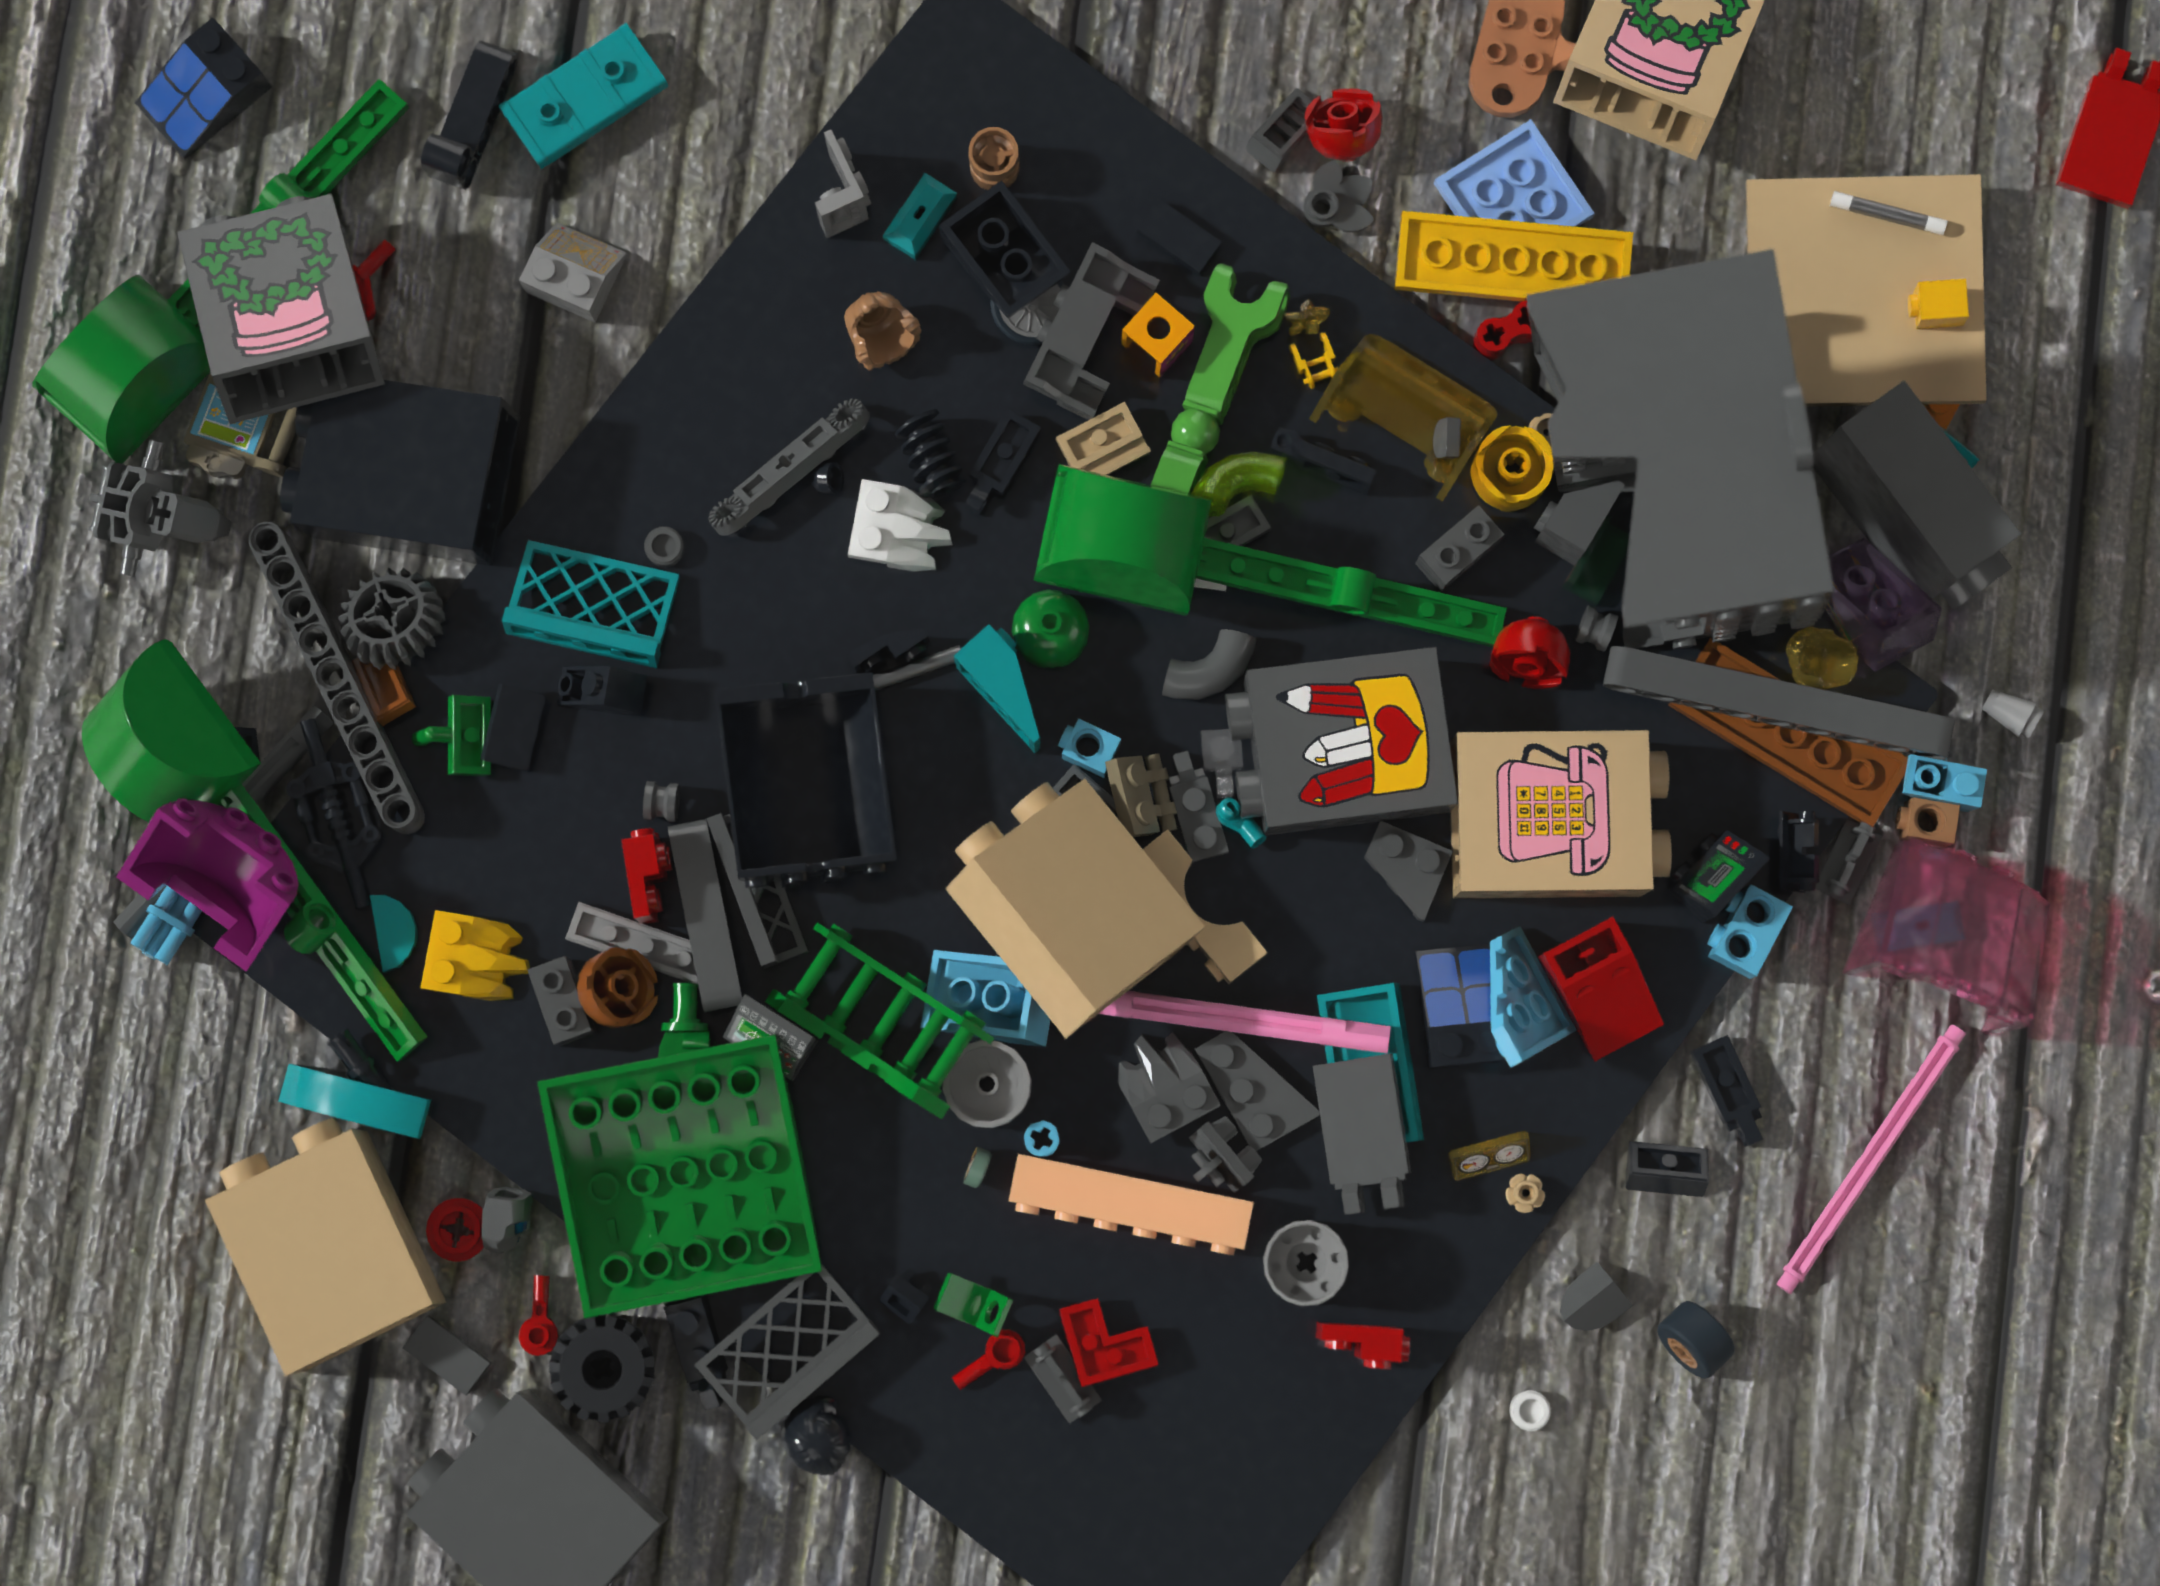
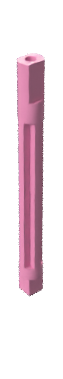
[1099,991,1391,1054]

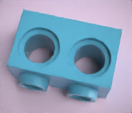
[1707,884,1793,979]

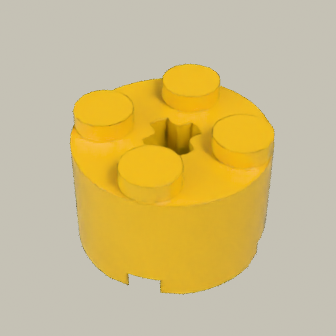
[1470,425,1554,512]

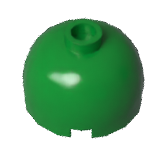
[1012,589,1089,668]

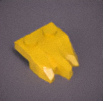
[420,910,530,1001]

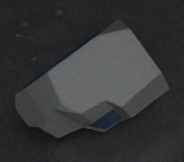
[482,1187,532,1254]

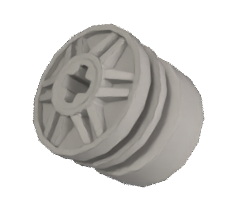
[1263,1220,1349,1306]

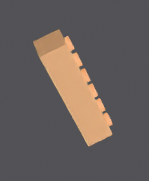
[1009,1154,1254,1256]

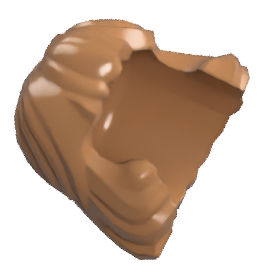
[844,291,922,371]

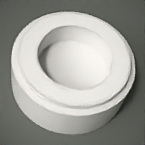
[1509,1390,1551,1431]

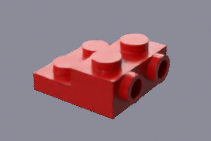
[621,828,673,925]
[1316,1322,1410,1369]

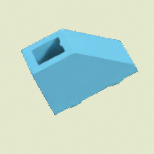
[1902,754,1987,812]

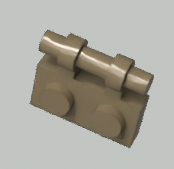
[1105,754,1178,837]

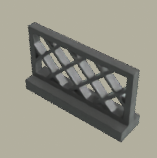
[694,1263,880,1440]

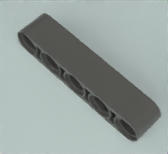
[667,819,742,1012]

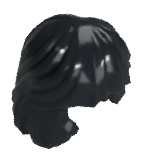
[781,1395,851,1476]

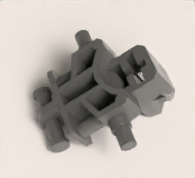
[88,440,232,577]

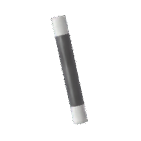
[1830,191,1948,235]

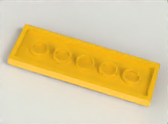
[1394,211,1633,302]

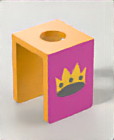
[1121,293,1195,377]

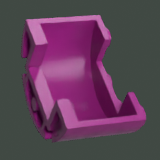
[116,799,298,971]

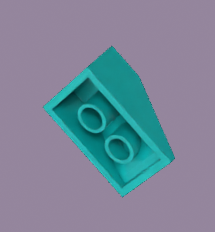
[954,624,1041,753]

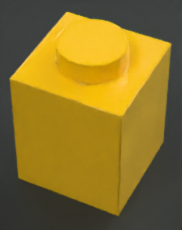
[1908,278,1969,329]

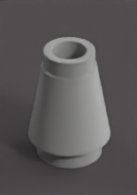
[1982,689,2044,738]

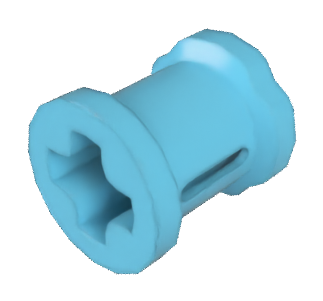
[1024,1121,1060,1157]

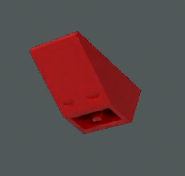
[1537,917,1664,1062]

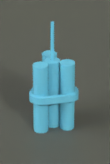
[130,886,202,966]

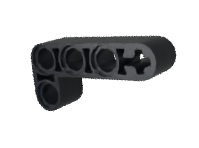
[421,40,518,190]

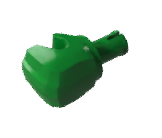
[658,983,710,1057]

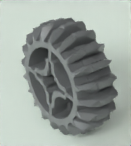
[338,567,446,670]

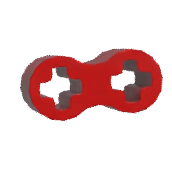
[1473,300,1532,361]

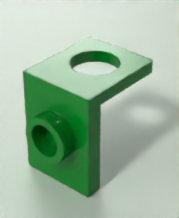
[933,1272,1013,1337]

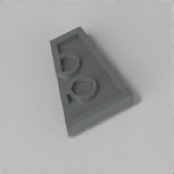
[1194,1031,1320,1151]

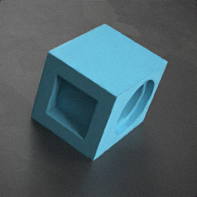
[1058,718,1121,778]

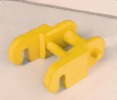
[1289,332,1339,390]

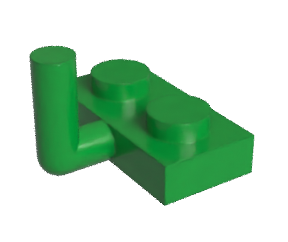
[411,695,491,777]

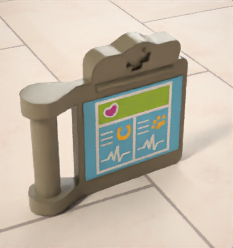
[184,374,297,479]

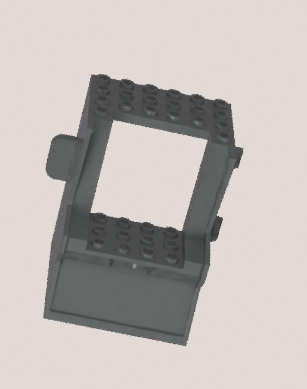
[1526,249,1834,650]

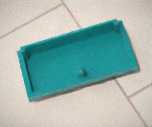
[498,23,669,169]

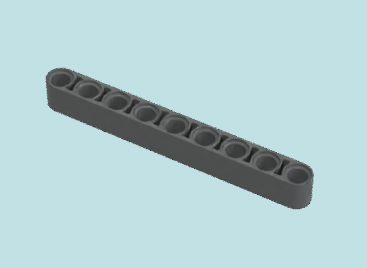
[248,522,425,834]
[1603,646,1955,760]

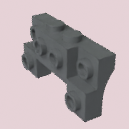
[1023,242,1160,420]

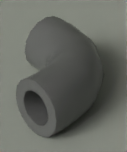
[1162,629,1257,700]

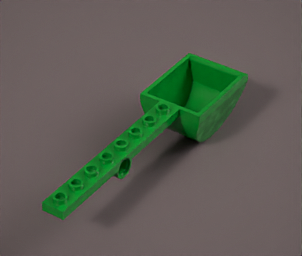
[32,79,409,464]
[1034,464,1507,647]
[82,639,427,1062]

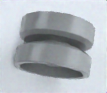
[943,1040,1032,1128]

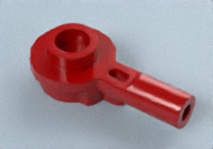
[518,1275,559,1356]
[952,1329,1025,1390]

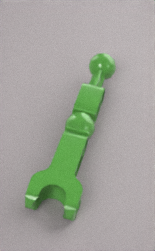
[1151,263,1290,496]

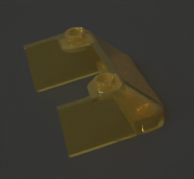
[1309,334,1497,502]

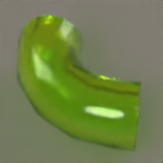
[1191,451,1287,516]

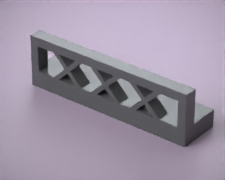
[706,813,809,969]

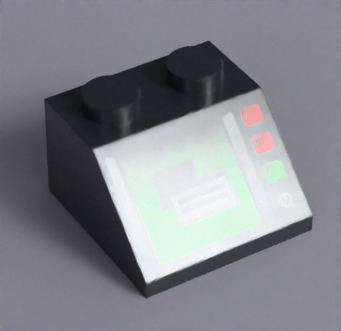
[1667,830,1770,923]

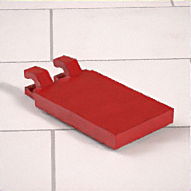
[2055,48,2160,209]

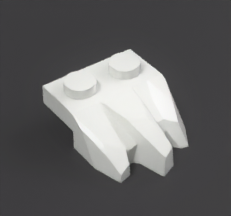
[848,479,953,572]

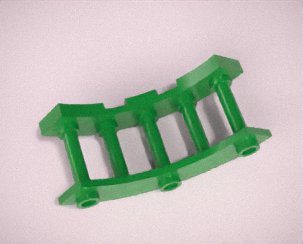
[765,922,994,1119]

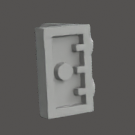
[815,129,871,238]

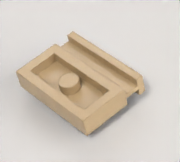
[1056,402,1151,475]

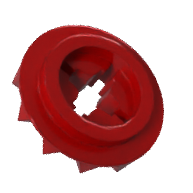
[426,1198,484,1262]

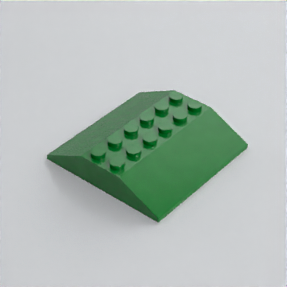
[537,1034,822,1319]

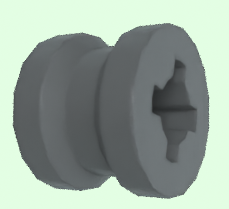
[1575,605,1618,652]
[643,781,680,822]

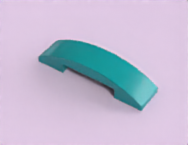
[278,1064,431,1139]

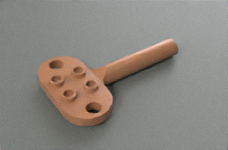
[1469,0,1576,118]

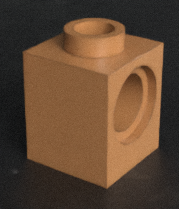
[1895,797,1960,848]

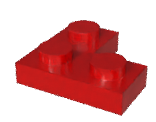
[1059,1298,1159,1388]

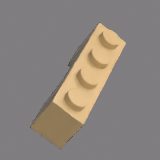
[1143,829,1267,984]

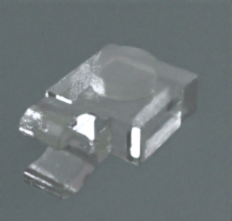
[1201,729,1243,798]

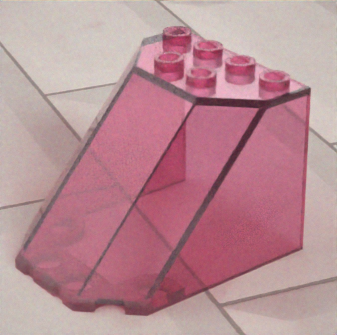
[1842,839,2051,1036]

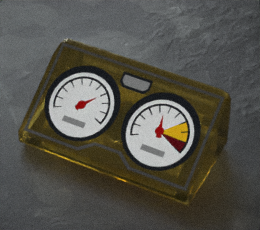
[1447,1131,1531,1181]

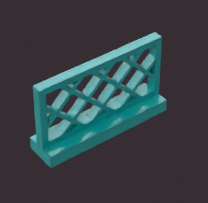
[502,540,680,668]

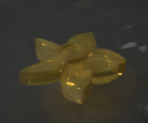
[1285,299,1330,336]

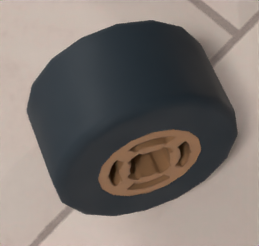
[1658,1301,1735,1379]

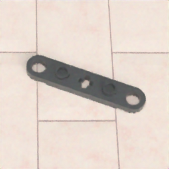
[708,399,870,536]

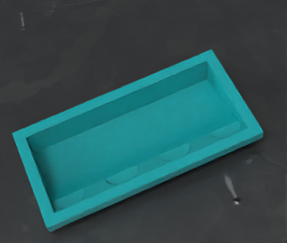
[1317,983,1424,1143]

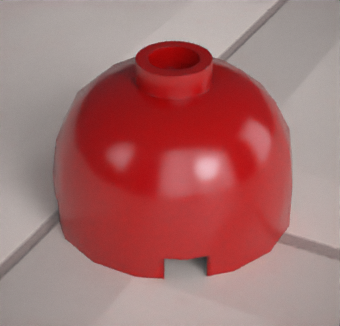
[1304,88,1383,162]
[1489,616,1570,689]

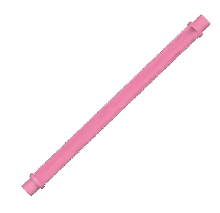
[1776,1024,1966,1294]

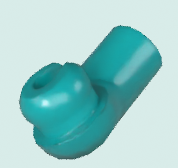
[1216,798,1267,849]

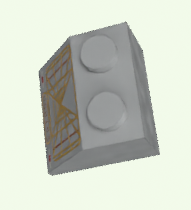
[519,223,627,322]

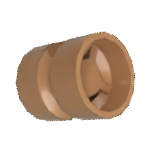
[969,127,1019,190]

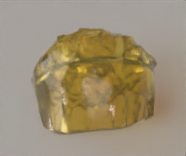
[1786,627,1858,690]

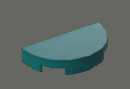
[370,895,418,973]

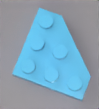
[1490,926,1577,1067]

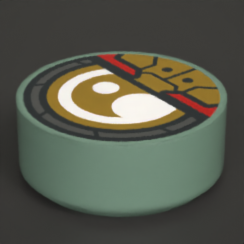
[963,1146,992,1188]

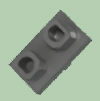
[1189,1116,1262,1193]

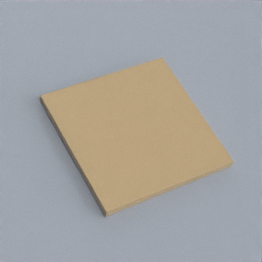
[1746,174,1987,407]

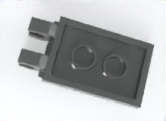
[1313,1054,1411,1215]

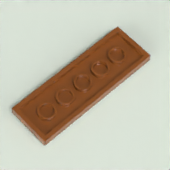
[1668,638,1908,827]

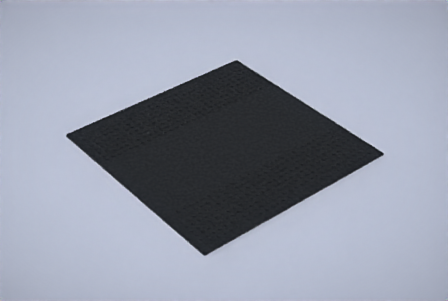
[192,0,1938,1586]

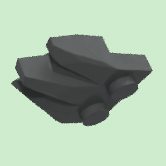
[1118,1032,1221,1143]

